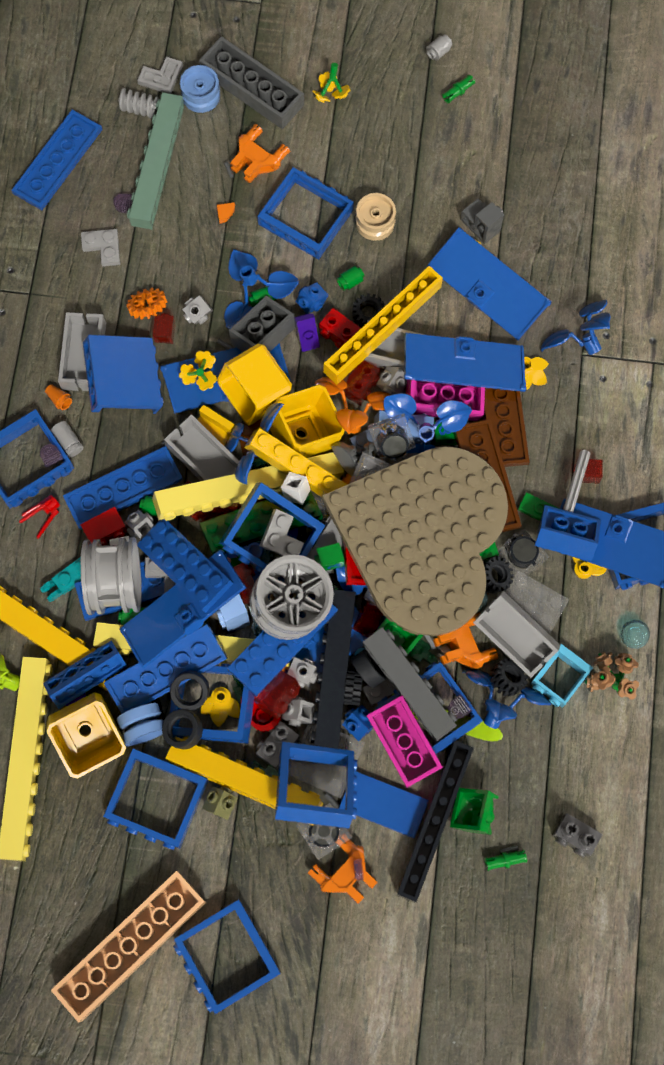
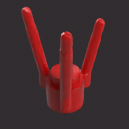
[19,495,60,539]

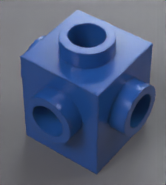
[296,282,328,314]
[342,705,373,741]

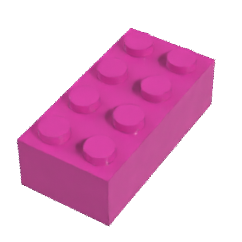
[406,380,485,422]
[367,696,443,788]

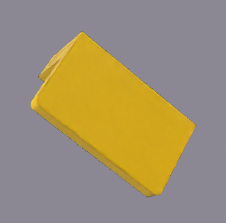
[198,405,235,446]

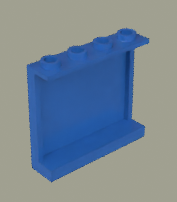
[83,335,163,414]

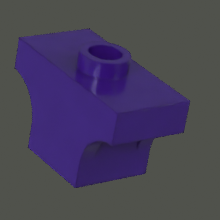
[294,313,320,352]

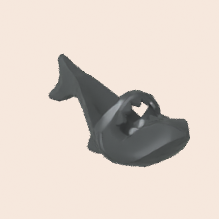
[331,441,419,480]

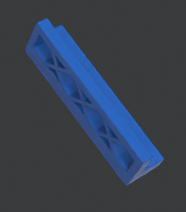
[43,641,127,709]

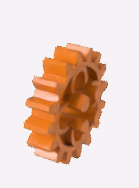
[126,288,167,320]

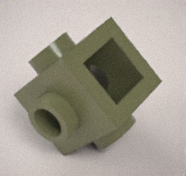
[202,786,238,820]

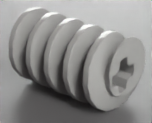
[119,88,158,118]

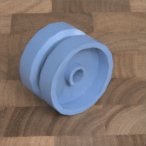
[180,65,220,113]
[117,703,164,746]

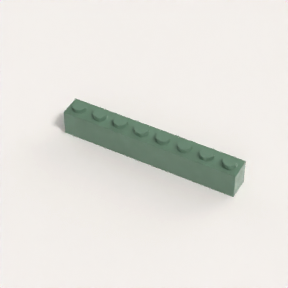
[127,92,184,230]

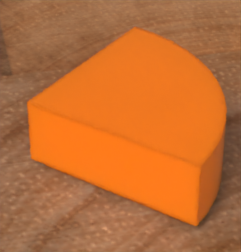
[217,202,235,224]

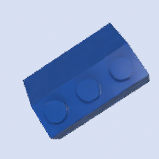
[535,505,601,561]

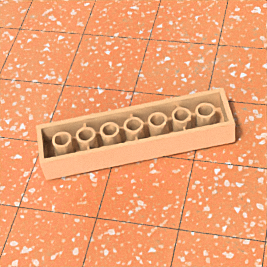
[51,871,206,1023]

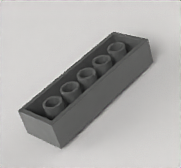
[199,36,304,129]
[363,627,457,742]

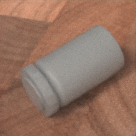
[51,421,83,458]

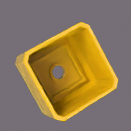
[217,344,292,426]
[270,385,345,458]
[47,692,126,778]

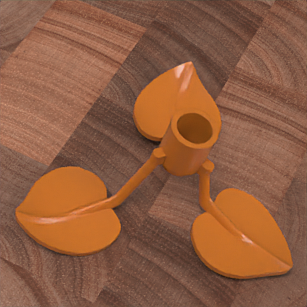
[314,376,390,434]

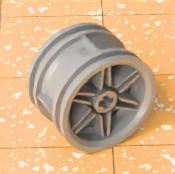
[81,537,142,615]
[249,555,334,640]

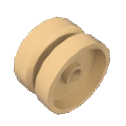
[356,193,396,241]

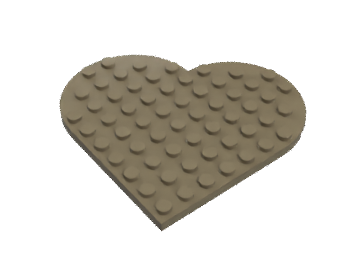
[321,447,508,636]

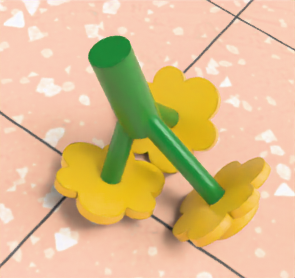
[312,63,350,103]
[179,351,217,391]

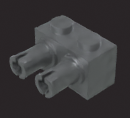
[256,721,300,770]
[552,813,603,858]

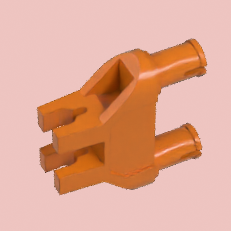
[230,124,290,183]
[433,612,498,669]
[307,833,378,904]

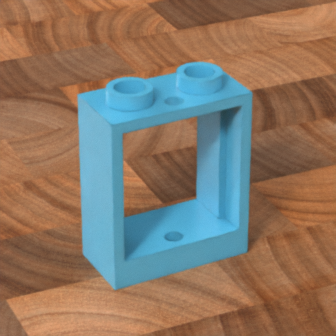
[531,644,593,708]

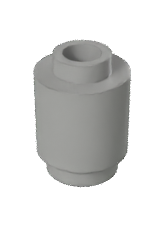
[427,34,452,60]

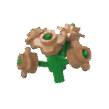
[585,652,639,700]

